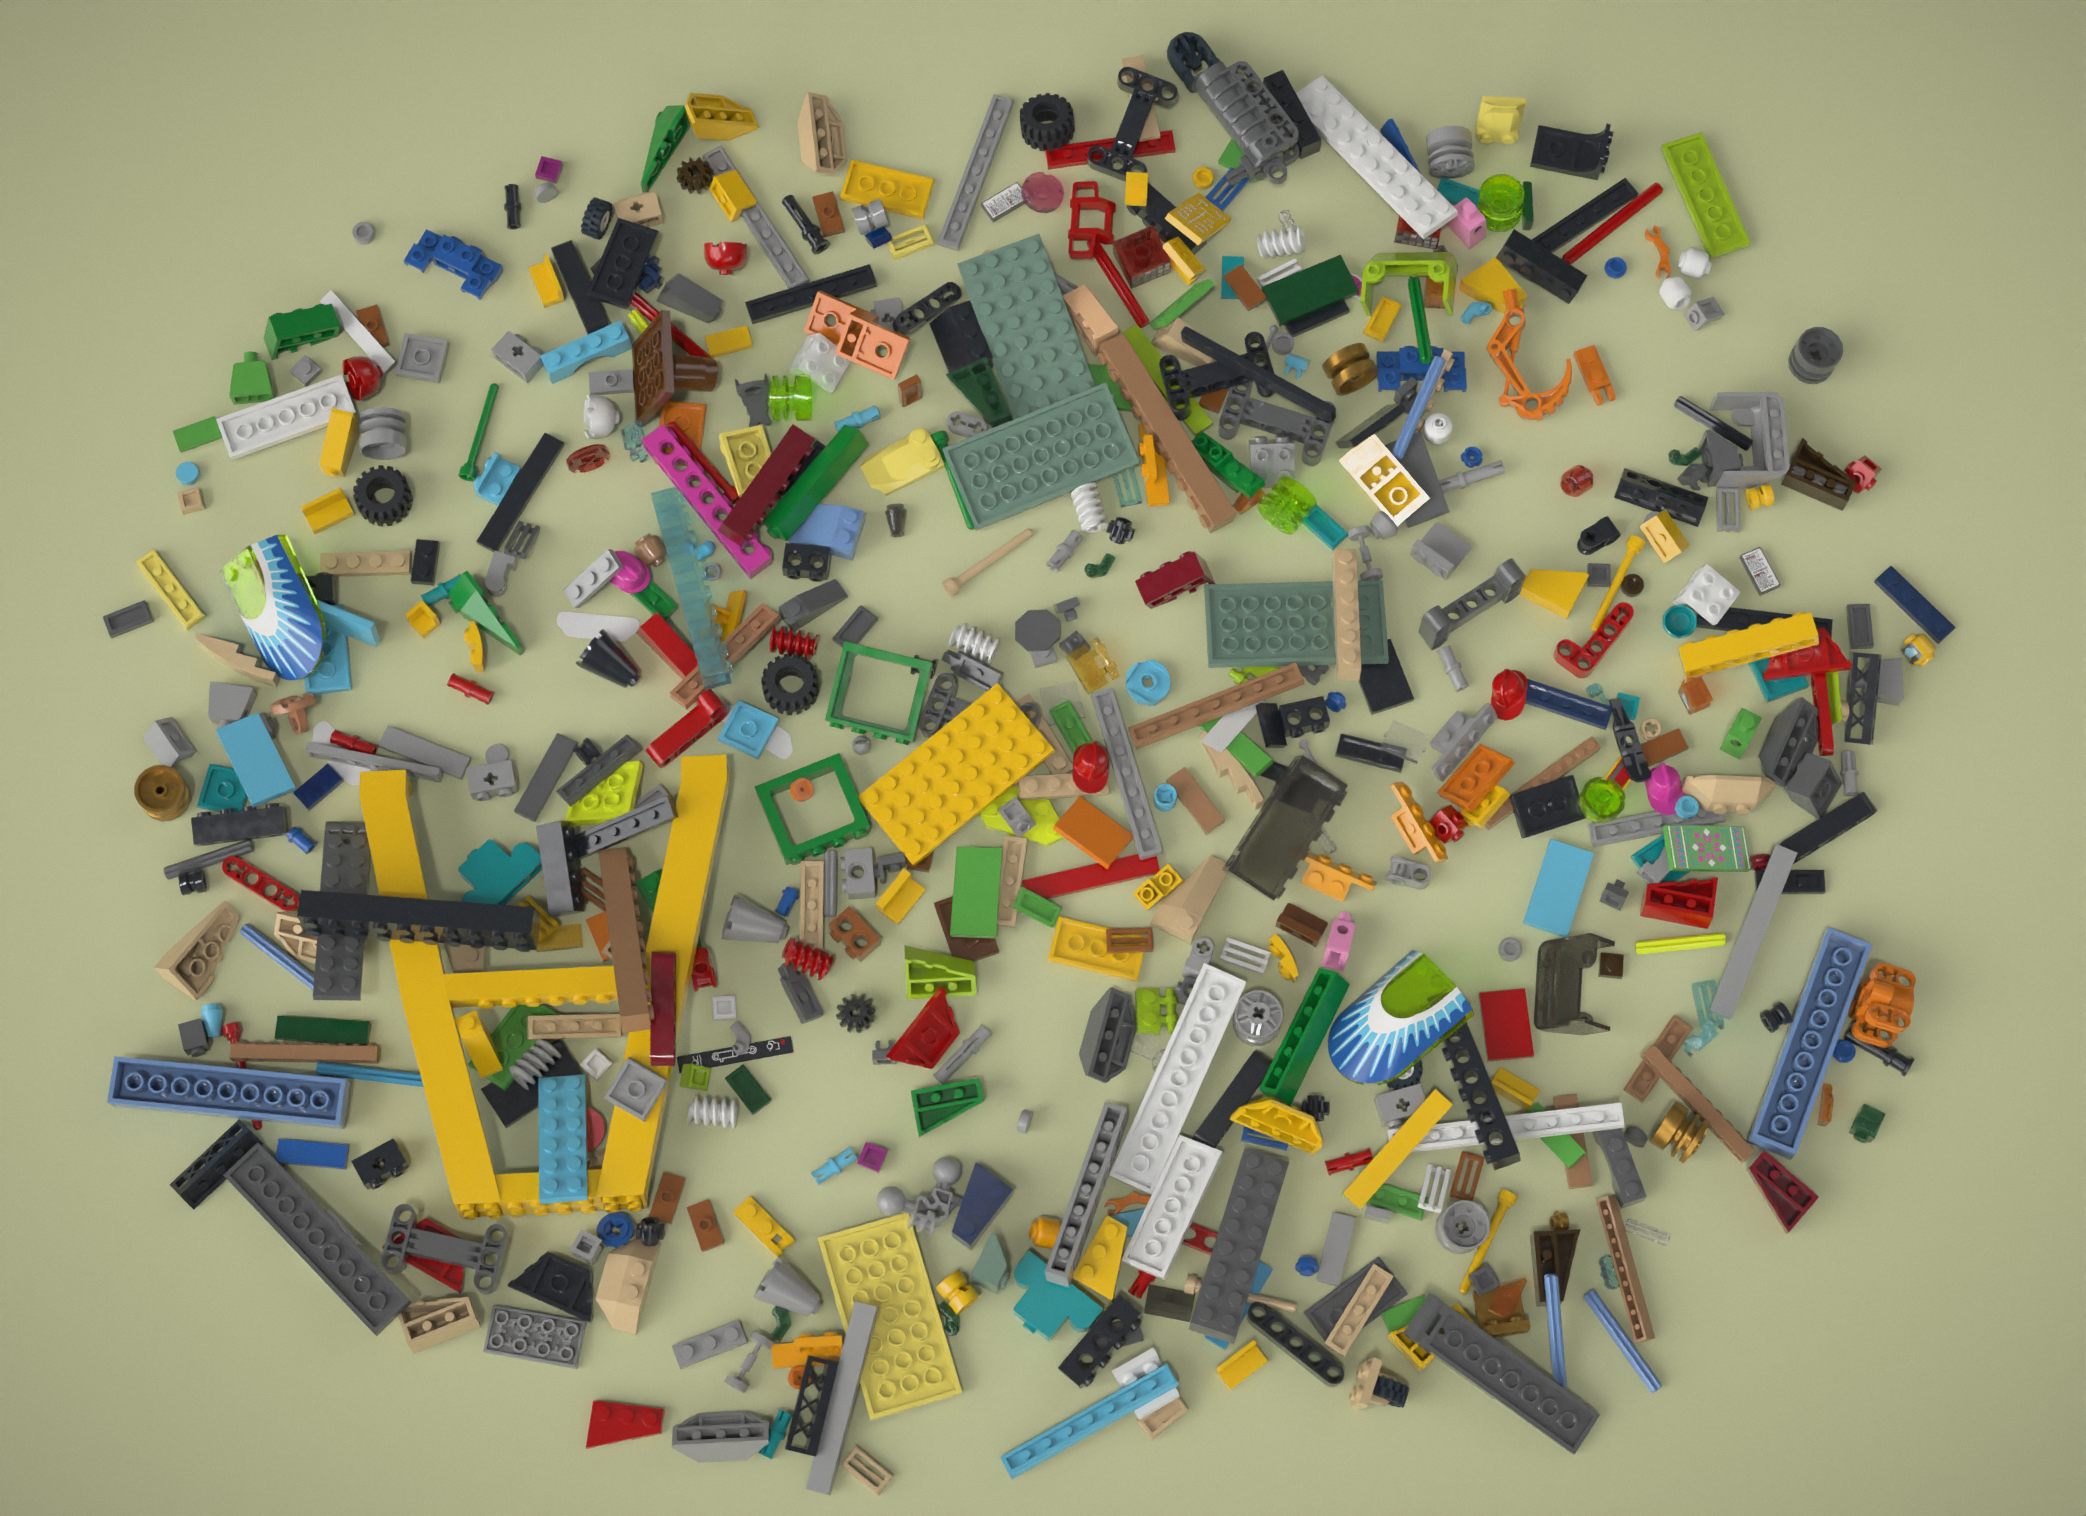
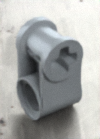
[1385,856,1431,890]
[1182,937,1214,980]

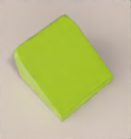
[679,1064,711,1091]

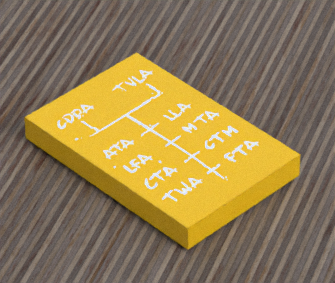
[1165,192,1231,245]

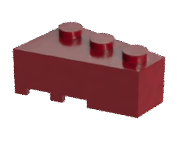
[1135,551,1216,609]
[1747,1151,1819,1234]

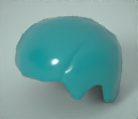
[1662,605,1697,638]

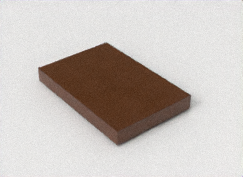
[934,897,999,962]

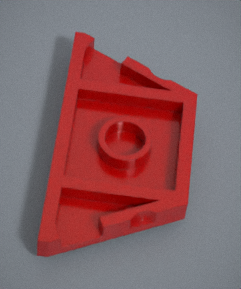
[1763,628,1852,682]
[886,987,960,1069]
[382,1218,464,1294]

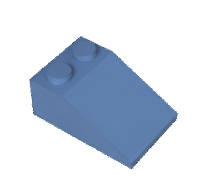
[789,504,865,561]

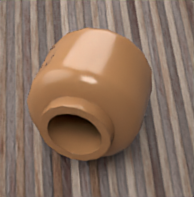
[634,533,667,568]

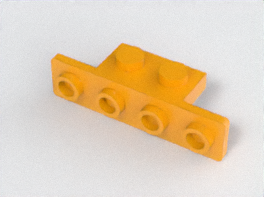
[1138,423,1170,507]
[698,590,747,675]
[1391,782,1448,862]
[1289,845,1377,902]
[772,1332,844,1368]

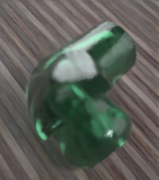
[1668,447,1702,466]
[1084,553,1115,578]
[937,1301,960,1336]
[770,1306,791,1342]

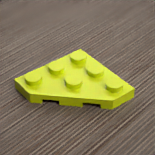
[565,761,643,826]
[979,786,1064,847]

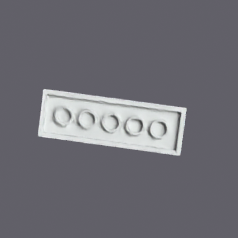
[216,374,357,461]
[1121,1135,1223,1280]

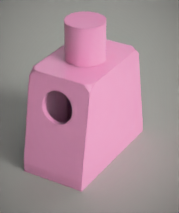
[1446,198,1486,250]
[1321,912,1356,971]

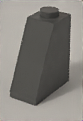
[656,273,723,323]

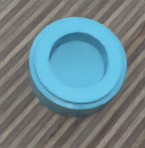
[176,462,200,485]
[1675,795,1699,819]

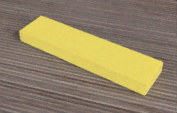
[136,549,206,631]

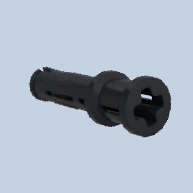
[782,195,829,254]
[1844,1026,1915,1077]

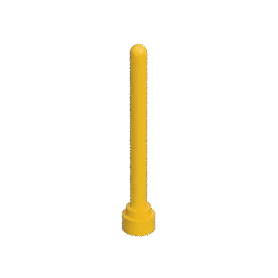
[1591,535,1646,632]
[1459,1189,1518,1295]

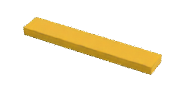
[1342,1089,1453,1210]

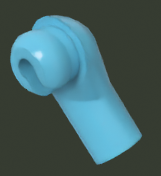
[1460,301,1492,325]
[681,541,715,560]

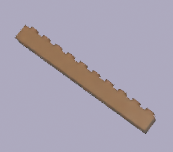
[1484,736,1601,831]
[230,1042,379,1064]
[1640,1044,1755,1163]
[1596,1196,1655,1343]

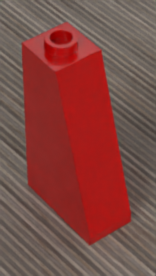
[636,612,702,680]

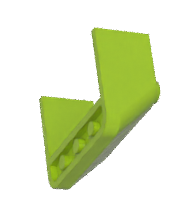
[1360,252,1457,316]

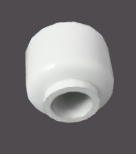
[1678,247,1712,279]
[1659,277,1692,310]
[1423,412,1453,445]

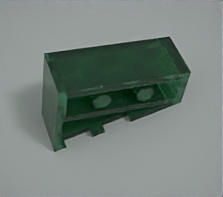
[946,357,1013,428]

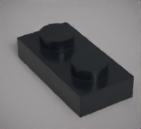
[411,539,440,586]

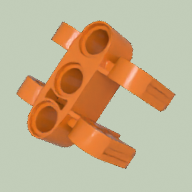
[1849,963,1916,1048]

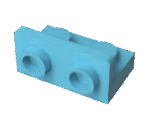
[474,452,521,506]

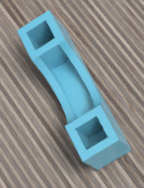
[540,320,632,384]

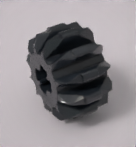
[836,994,875,1033]

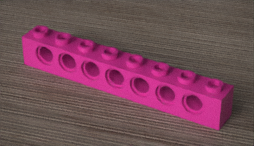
[642,424,772,580]

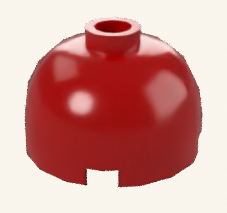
[704,242,747,275]
[342,356,383,401]

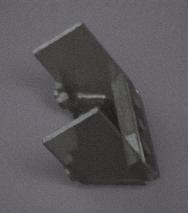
[1534,933,1615,1035]

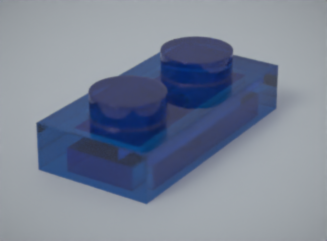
[293,763,344,811]

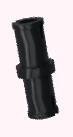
[504,184,522,230]

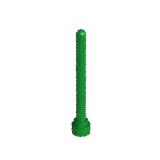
[458,383,498,482]
[930,431,975,530]

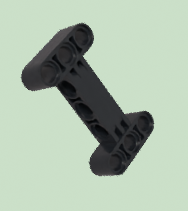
[1086,67,1178,182]
[1159,331,1275,420]

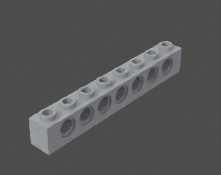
[1045,1102,1129,1287]

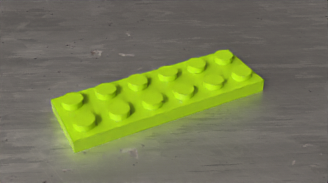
[1661,132,1751,260]

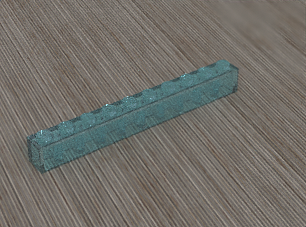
[650,487,734,690]

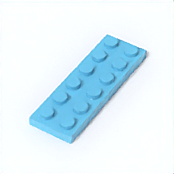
[538,1074,588,1204]

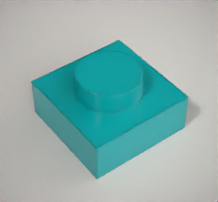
[1612,692,1640,721]

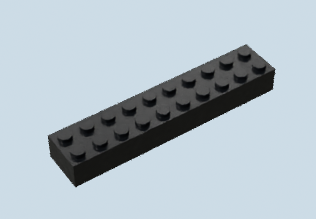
[297,890,540,952]

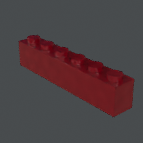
[718,424,815,546]

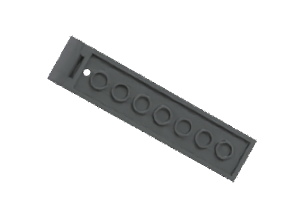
[313,821,371,1001]
[1403,1293,1600,1455]

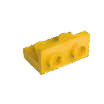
[1460,785,1510,828]

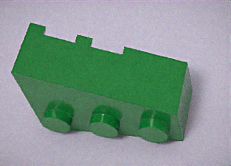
[264,304,340,360]
[911,1078,984,1138]

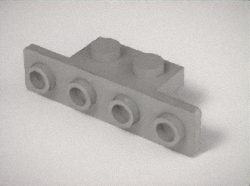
[1430,703,1497,782]

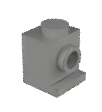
[570,1229,602,1265]

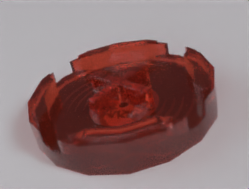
[566,444,610,473]

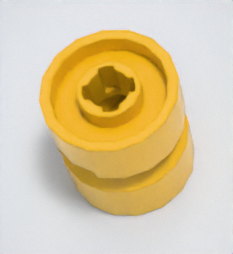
[936,1269,980,1315]

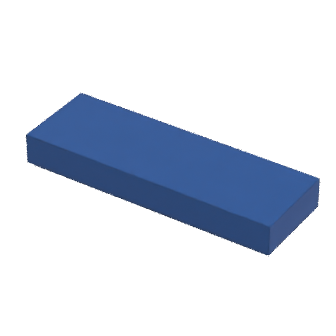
[275,1139,349,1170]

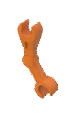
[1645,225,1671,279]
[1104,1192,1151,1216]

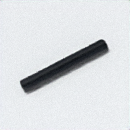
[1674,396,1753,451]

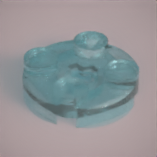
[1683,1020,1725,1057]

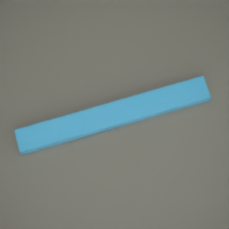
[1000,1364,1179,1479]

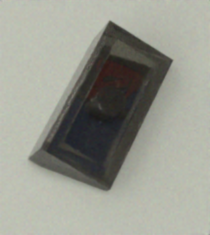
[1144,1284,1195,1322]

